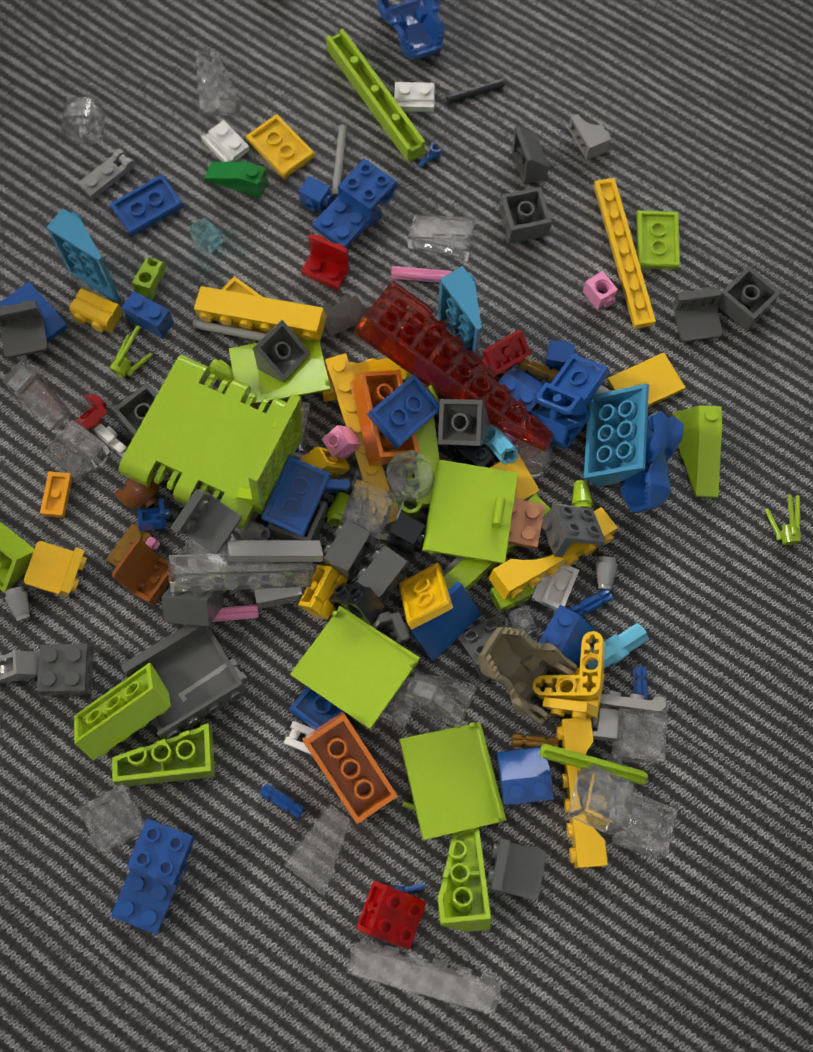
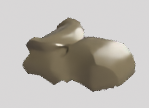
[478,627,577,727]

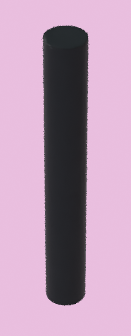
[446,79,504,104]

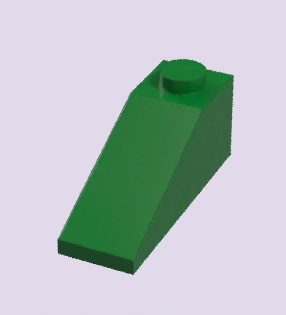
[204,162,268,198]

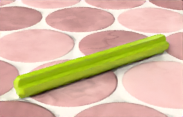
[539,744,648,785]

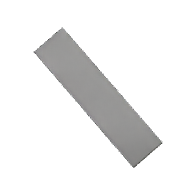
[227,540,323,562]

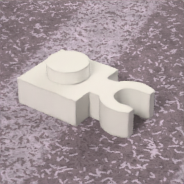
[94,424,127,458]

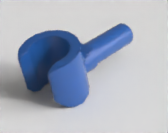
[417,142,442,168]
[393,883,425,893]

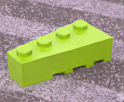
[112,723,215,788]

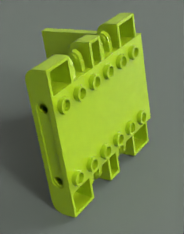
[119,355,304,531]

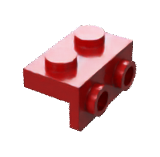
[75,394,108,429]

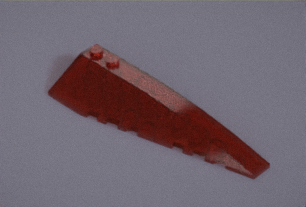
[353,280,555,451]

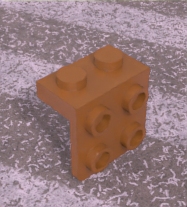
[112,539,180,606]

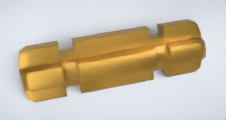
[518,358,559,381]
[511,733,558,748]

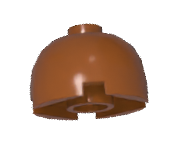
[114,474,160,509]

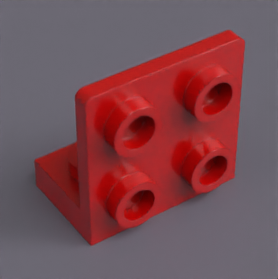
[301,234,350,291]
[477,330,531,375]
[356,881,426,950]

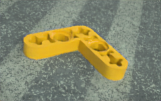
[532,631,605,700]

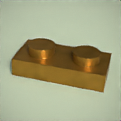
[106,523,152,567]

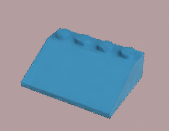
[46,208,121,304]
[437,266,482,369]
[584,383,649,487]

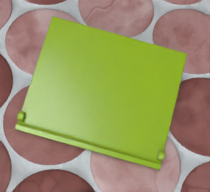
[229,336,330,405]
[422,460,518,564]
[290,606,420,730]
[399,722,506,840]

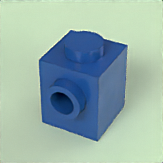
[298,176,332,213]
[545,340,578,371]

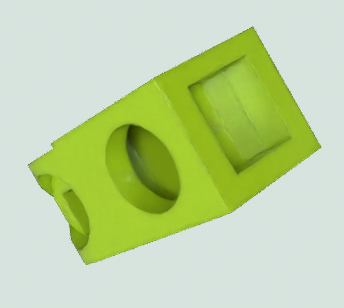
[132,257,166,300]
[489,586,535,614]

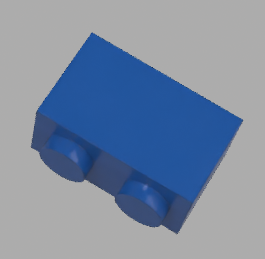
[122,291,174,339]

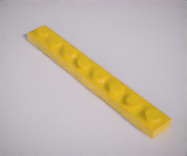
[594,178,656,329]
[325,353,398,526]

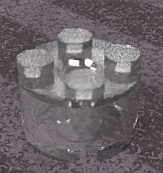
[62,96,106,145]
[387,451,434,502]

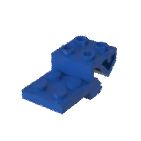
[312,158,397,249]
[528,354,610,450]
[111,819,195,935]

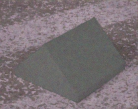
[253,320,310,382]
[438,399,490,446]

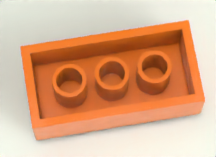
[350,370,420,466]
[302,712,397,824]

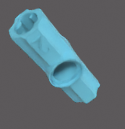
[483,417,518,465]
[586,623,649,670]

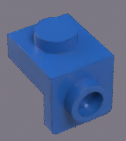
[137,498,170,531]

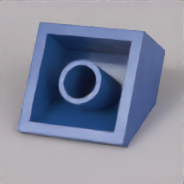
[491,366,544,420]
[539,605,597,668]
[497,747,554,805]

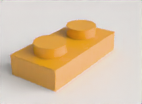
[40,471,73,518]

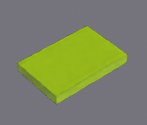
[636,210,680,270]

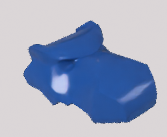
[377,0,445,60]
[620,411,684,513]

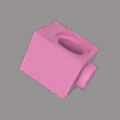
[583,271,618,310]
[322,425,362,458]

